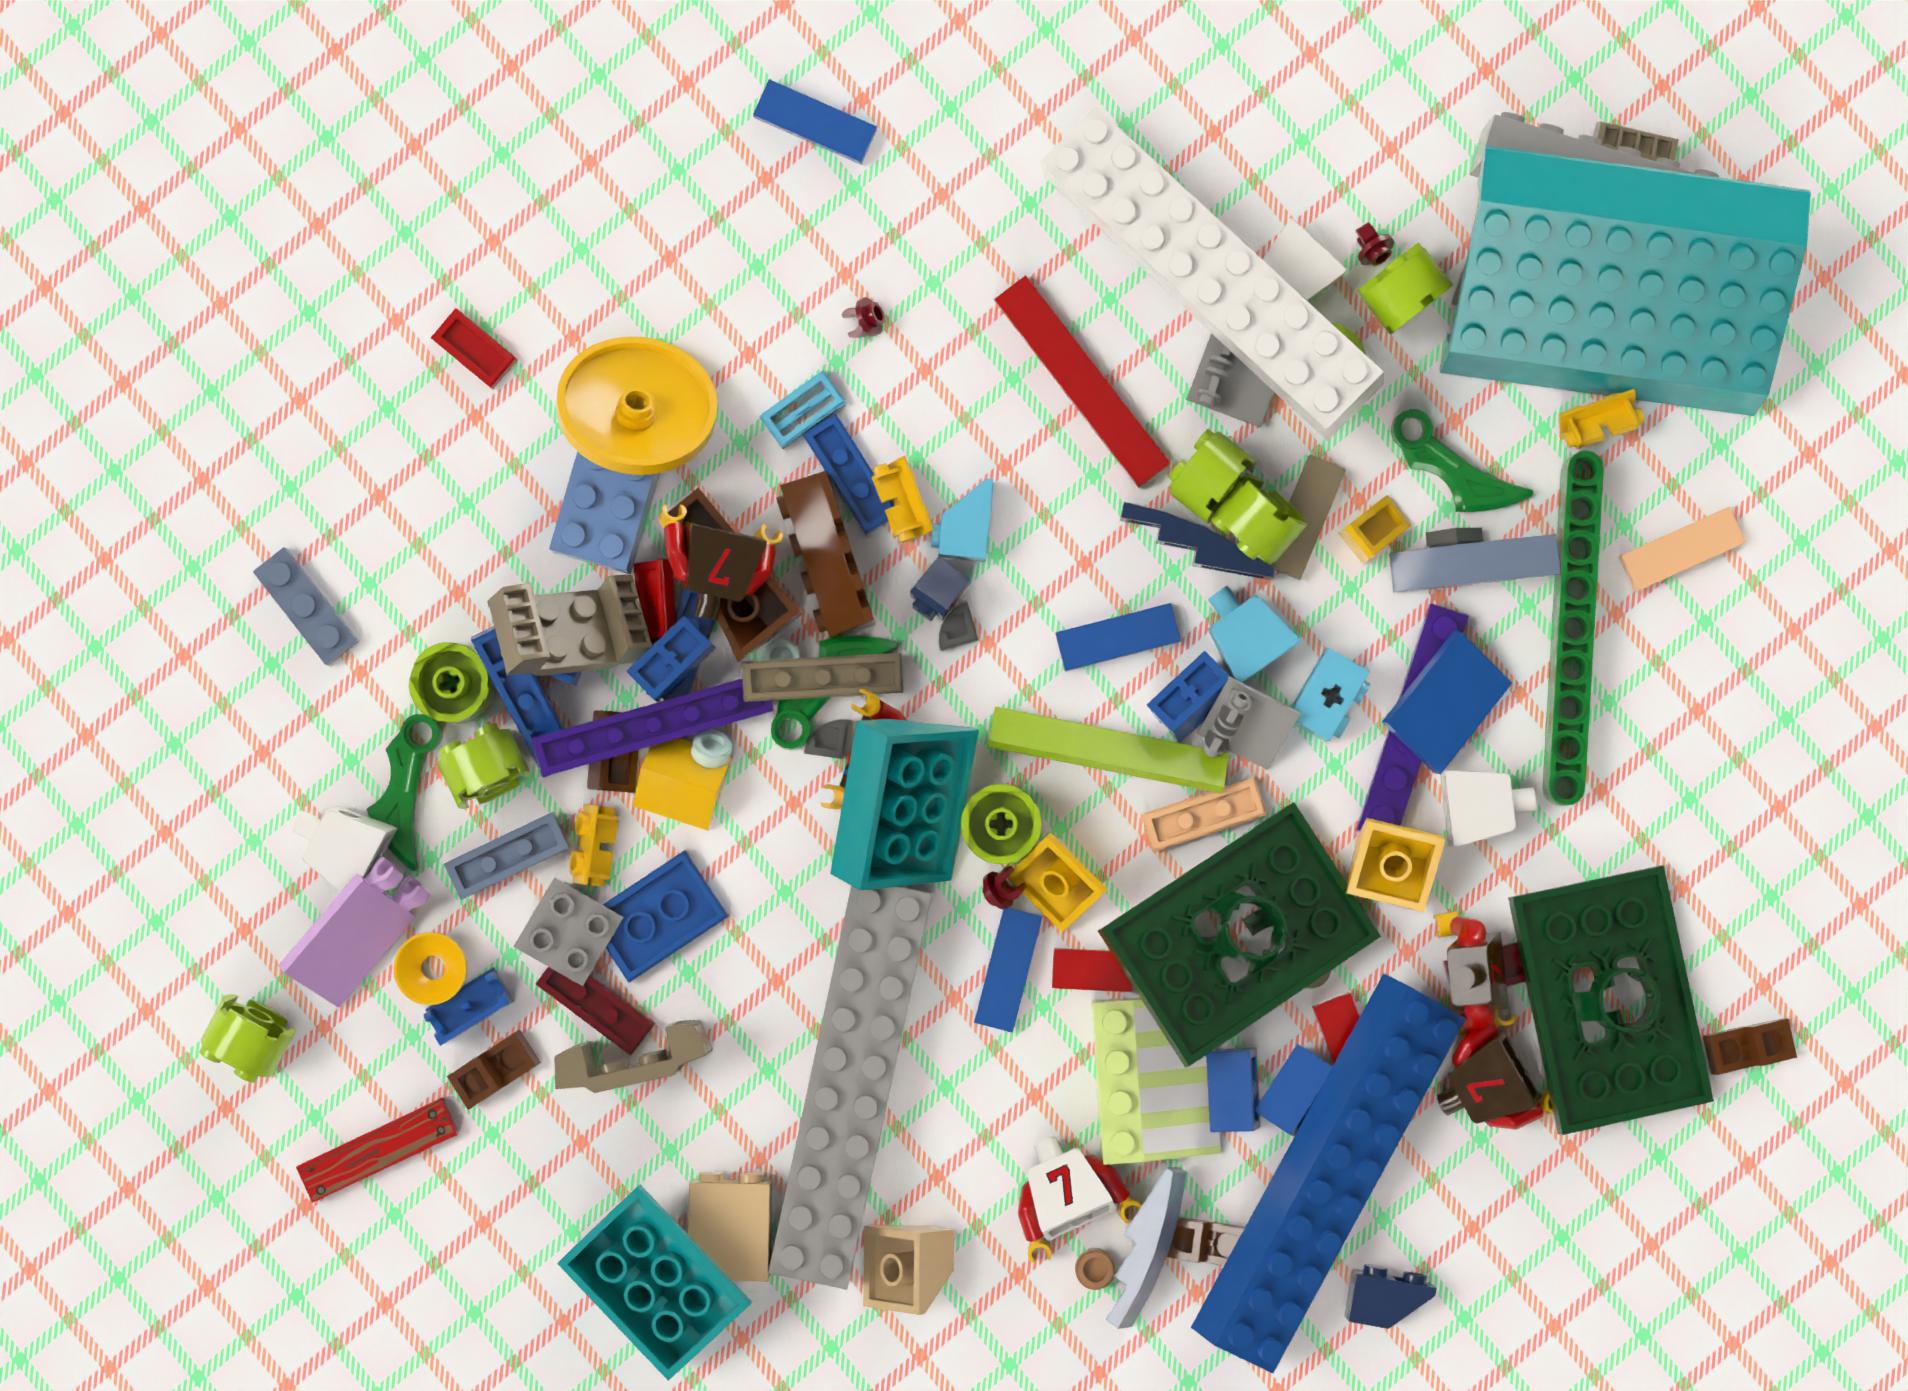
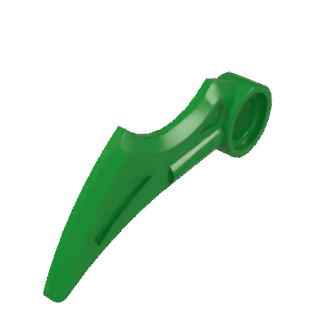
[1391,409,1533,512]
[771,636,898,750]
[366,714,443,871]

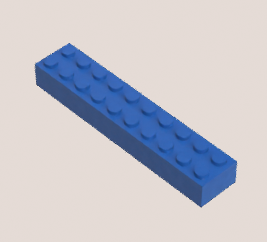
[1190,973,1466,1373]

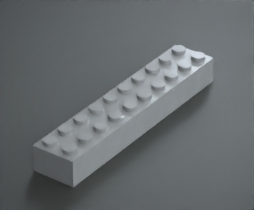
[768,886,932,1290]

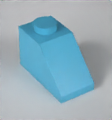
[931,479,994,562]

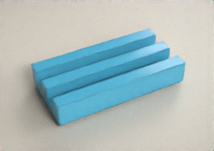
[759,370,847,449]

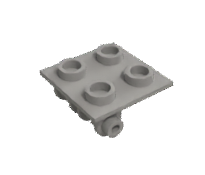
[1186,333,1274,427]
[1197,676,1301,770]
[513,877,624,986]

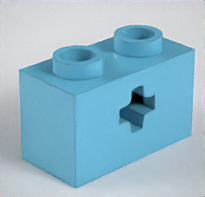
[1291,648,1371,742]

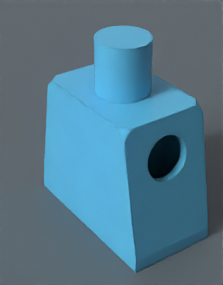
[1208,586,1301,682]

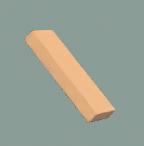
[1619,507,1746,592]
[1141,777,1267,852]

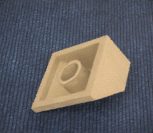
[863,1225,954,1315]

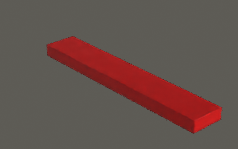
[994,275,1170,488]

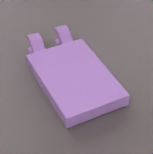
[278,857,430,1008]

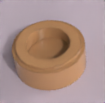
[1075,1248,1115,1290]

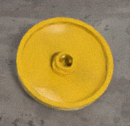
[556,337,717,475]

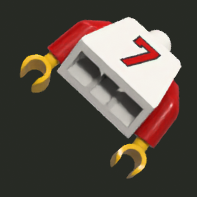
[1017,1137,1141,1264]

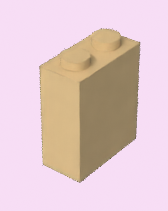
[688,1172,772,1282]

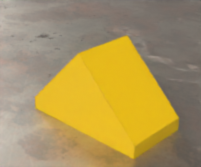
[1338,495,1411,564]

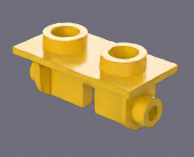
[1559,389,1645,449]
[871,456,934,543]
[569,804,619,887]

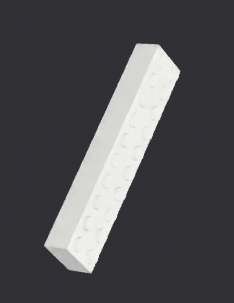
[1040,106,1384,441]

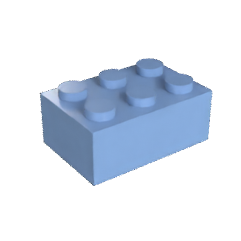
[549,451,660,575]

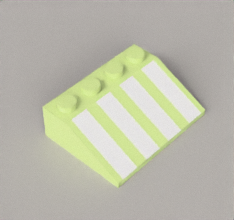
[1091,997,1222,1165]

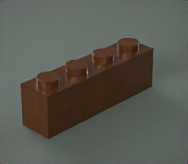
[776,471,876,639]
[667,488,802,662]

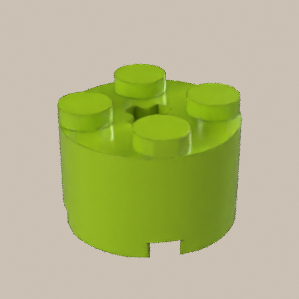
[1357,242,1454,335]
[1168,429,1257,524]
[1210,473,1307,565]
[408,642,496,724]
[437,723,531,809]
[961,784,1042,864]
[199,994,296,1083]

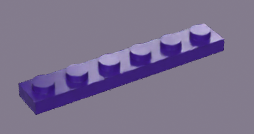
[1355,603,1469,831]
[531,679,774,777]

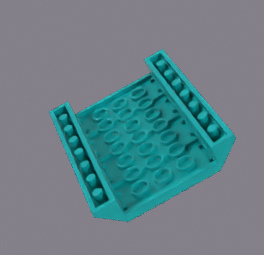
[1440,145,1811,416]

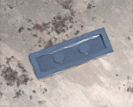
[252,547,359,666]
[444,812,571,900]

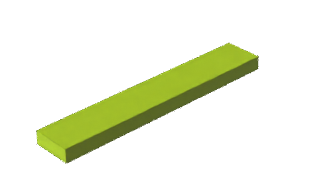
[987,707,1229,794]

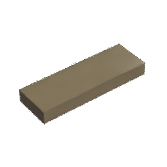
[1264,455,1346,580]

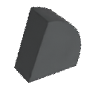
[1425,528,1483,548]
[939,602,978,651]
[804,719,849,759]

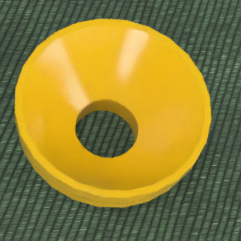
[393,932,467,1005]

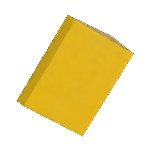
[632,738,733,831]
[1346,818,1446,912]
[1008,832,1107,932]

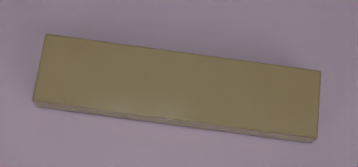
[741,653,903,702]

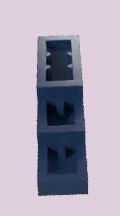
[1120,502,1275,580]

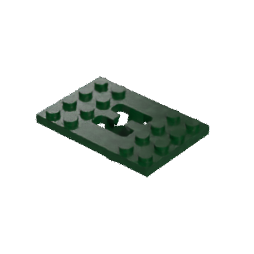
[1098,802,1381,1068]
[1508,865,1714,1135]

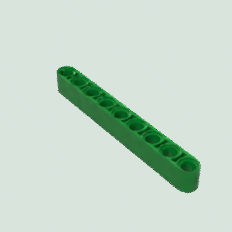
[1542,450,1604,806]

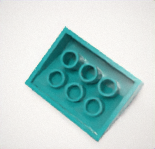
[830,719,979,891]
[557,1184,752,1381]

